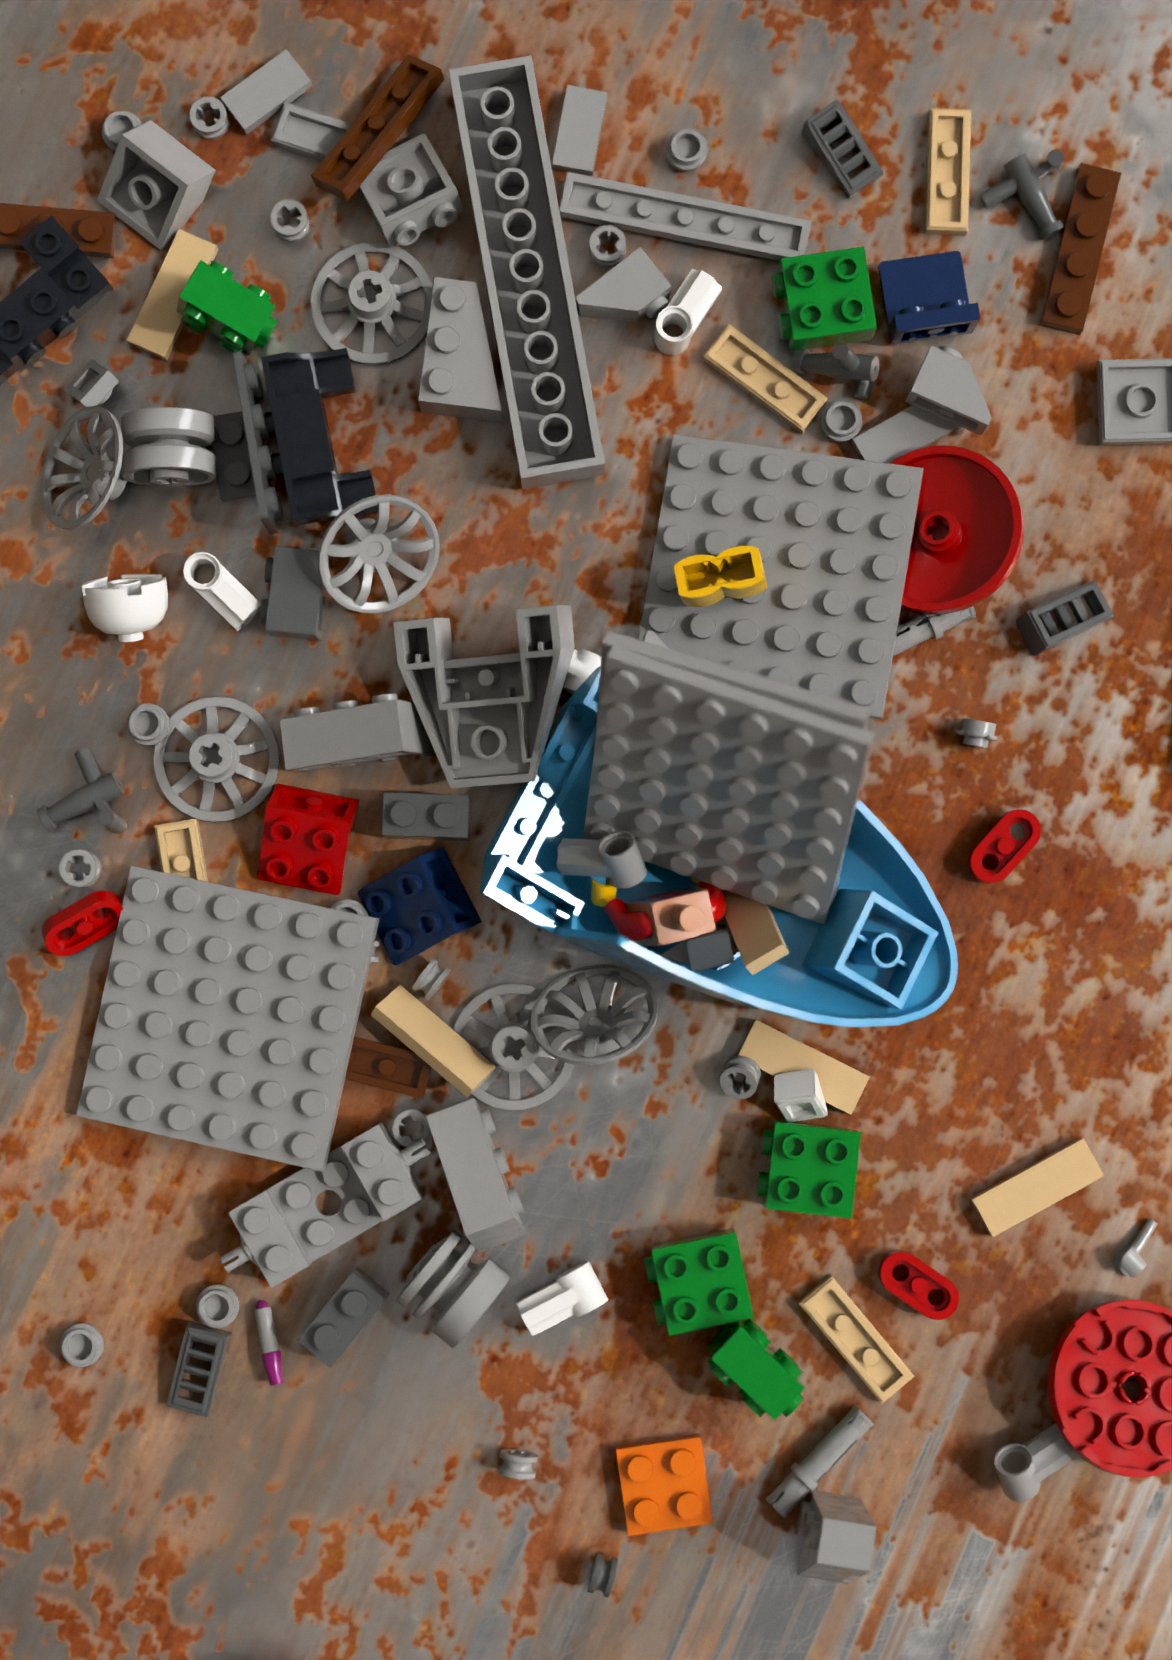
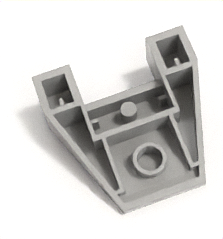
[393,605,575,789]

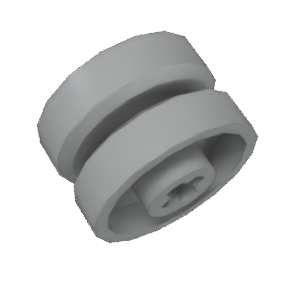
[121,407,216,487]

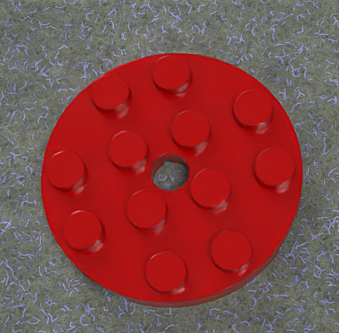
[1048,1300,1172,1478]

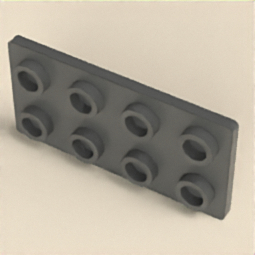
[212,351,284,535]

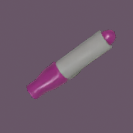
[254,1300,284,1386]

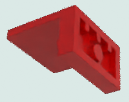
[258,783,359,895]

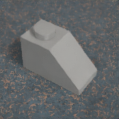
[575,247,672,323]
[905,345,992,436]

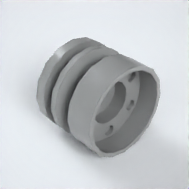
[396,1230,510,1348]

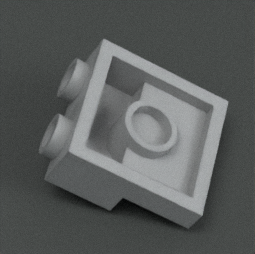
[359,133,464,247]

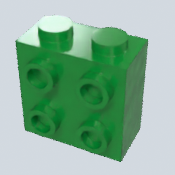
[772,246,877,352]
[177,260,278,355]
[756,1120,861,1219]
[644,1228,754,1336]
[706,1319,805,1421]

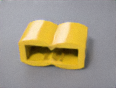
[674,546,767,607]

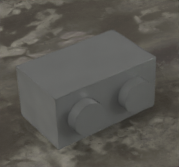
[260,546,330,641]
[382,792,471,841]
[297,1267,390,1368]

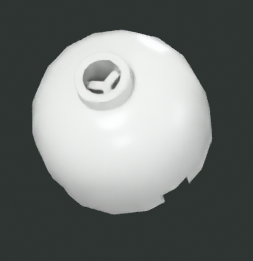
[81,573,168,642]

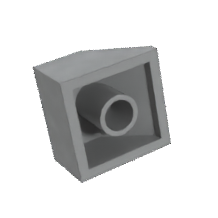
[97,120,216,250]

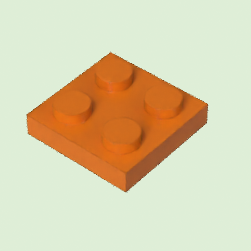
[615,1434,713,1536]

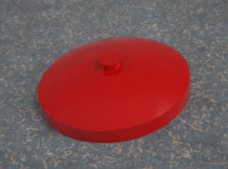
[889,445,1024,615]

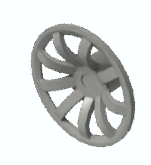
[311,242,433,365]
[41,406,127,530]
[318,494,440,613]
[153,696,280,822]
[531,965,658,1065]
[454,983,578,1110]

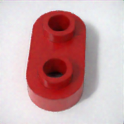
[968,809,1041,884]
[42,890,123,956]
[878,1250,959,1320]

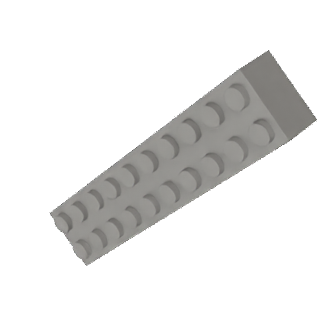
[449,55,605,489]

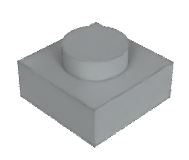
[64,359,119,407]

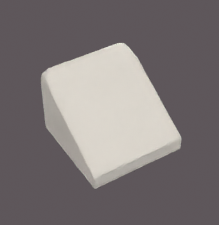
[774,1069,828,1122]

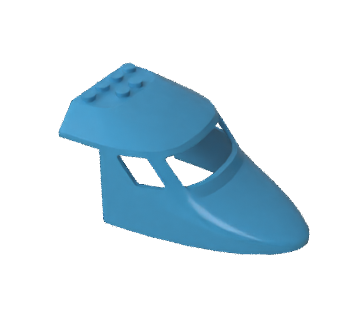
[480,666,958,1027]

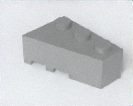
[418,277,504,423]
[280,694,435,772]
[426,1098,526,1253]
[797,1490,877,1584]

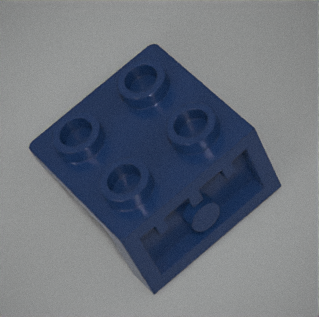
[878,251,981,345]
[358,847,482,966]

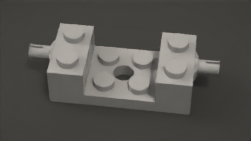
[220,1122,431,1288]

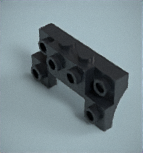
[0,215,114,385]
[261,348,378,526]

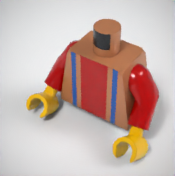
[591,877,727,946]

